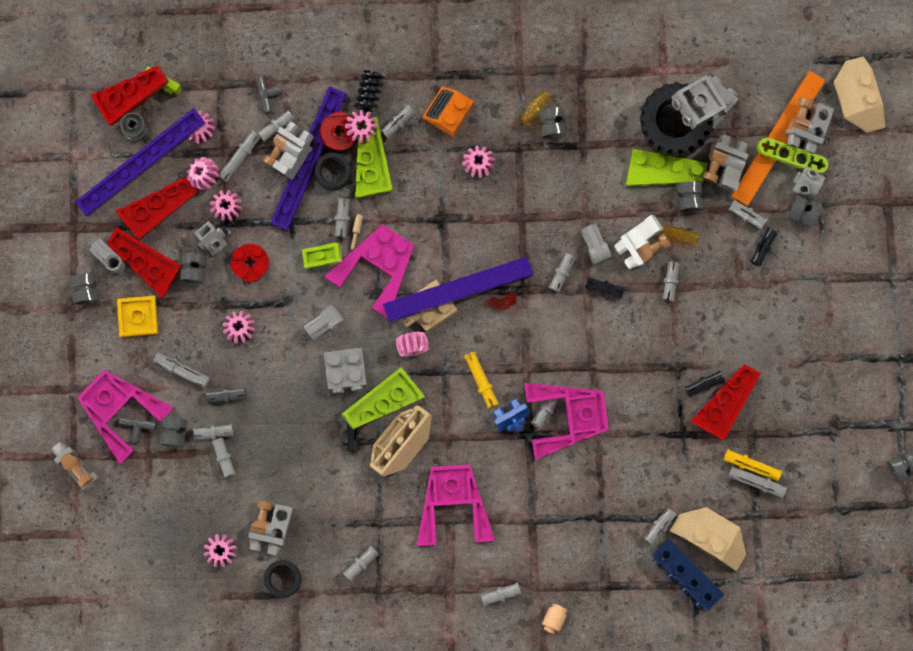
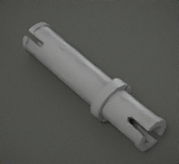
[219,130,261,183]
[153,352,210,388]
[728,466,787,498]

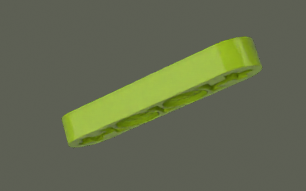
[756,138,828,174]

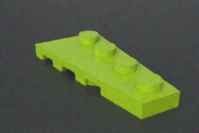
[355,117,393,199]
[626,149,708,187]
[341,367,425,429]

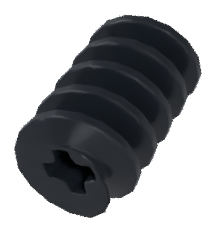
[354,70,385,112]

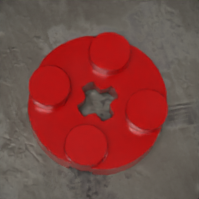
[320,112,358,151]
[231,244,270,282]

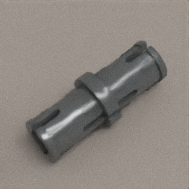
[206,386,247,403]

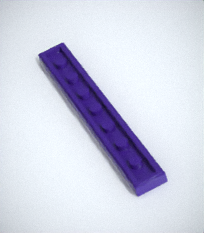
[270,86,347,231]
[75,108,206,217]
[383,257,533,323]

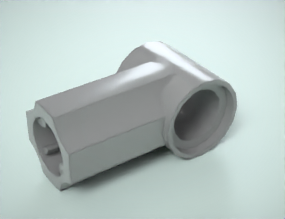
[581,224,612,265]
[89,239,125,274]
[304,305,344,341]

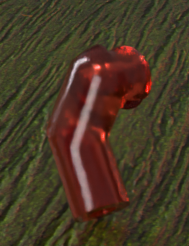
[489,293,517,310]

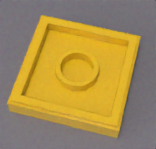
[117,296,158,338]

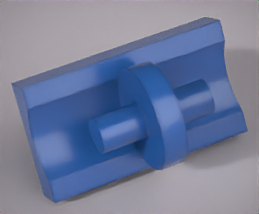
[493,399,530,433]

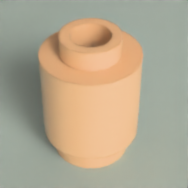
[542,604,567,634]

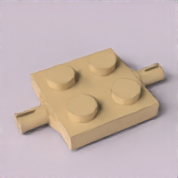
[402,280,458,333]

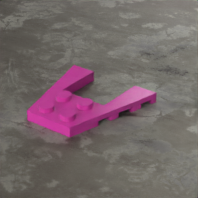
[324,224,414,318]
[77,370,174,464]
[524,383,609,460]
[417,464,495,546]

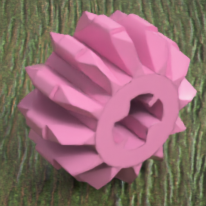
[345,110,378,143]
[188,111,215,144]
[462,145,495,178]
[187,157,220,190]
[210,190,242,222]
[223,311,255,344]
[396,331,429,357]
[204,534,237,567]

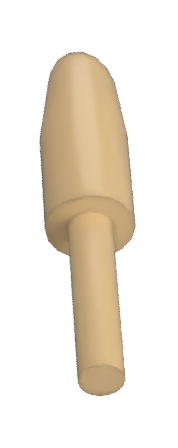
[350,214,362,250]

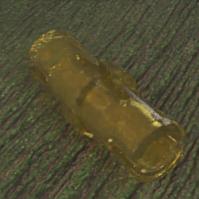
[519,90,551,126]
[660,224,700,245]

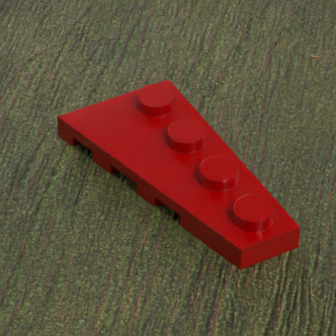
[91,66,169,126]
[115,177,198,240]
[107,227,182,299]
[690,364,761,441]

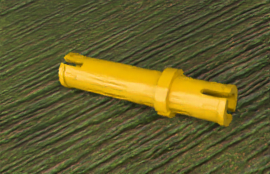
[464,352,499,409]
[723,449,782,482]

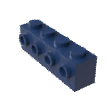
[651,539,725,612]

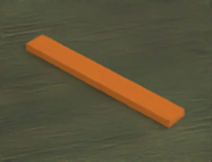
[731,70,826,207]

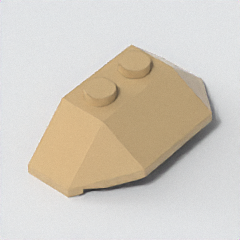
[834,56,885,133]
[370,405,432,477]
[669,507,746,571]

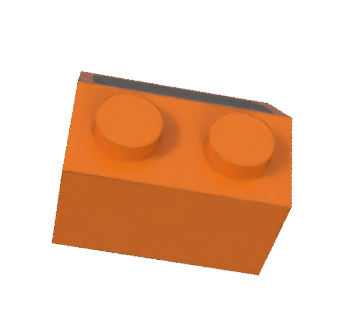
[422,86,474,137]

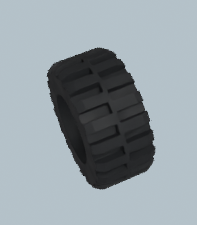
[640,82,714,157]

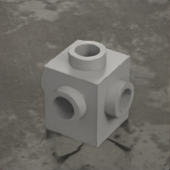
[793,167,825,200]
[194,221,227,256]

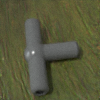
[256,75,283,113]
[118,417,157,443]

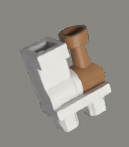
[615,215,672,269]

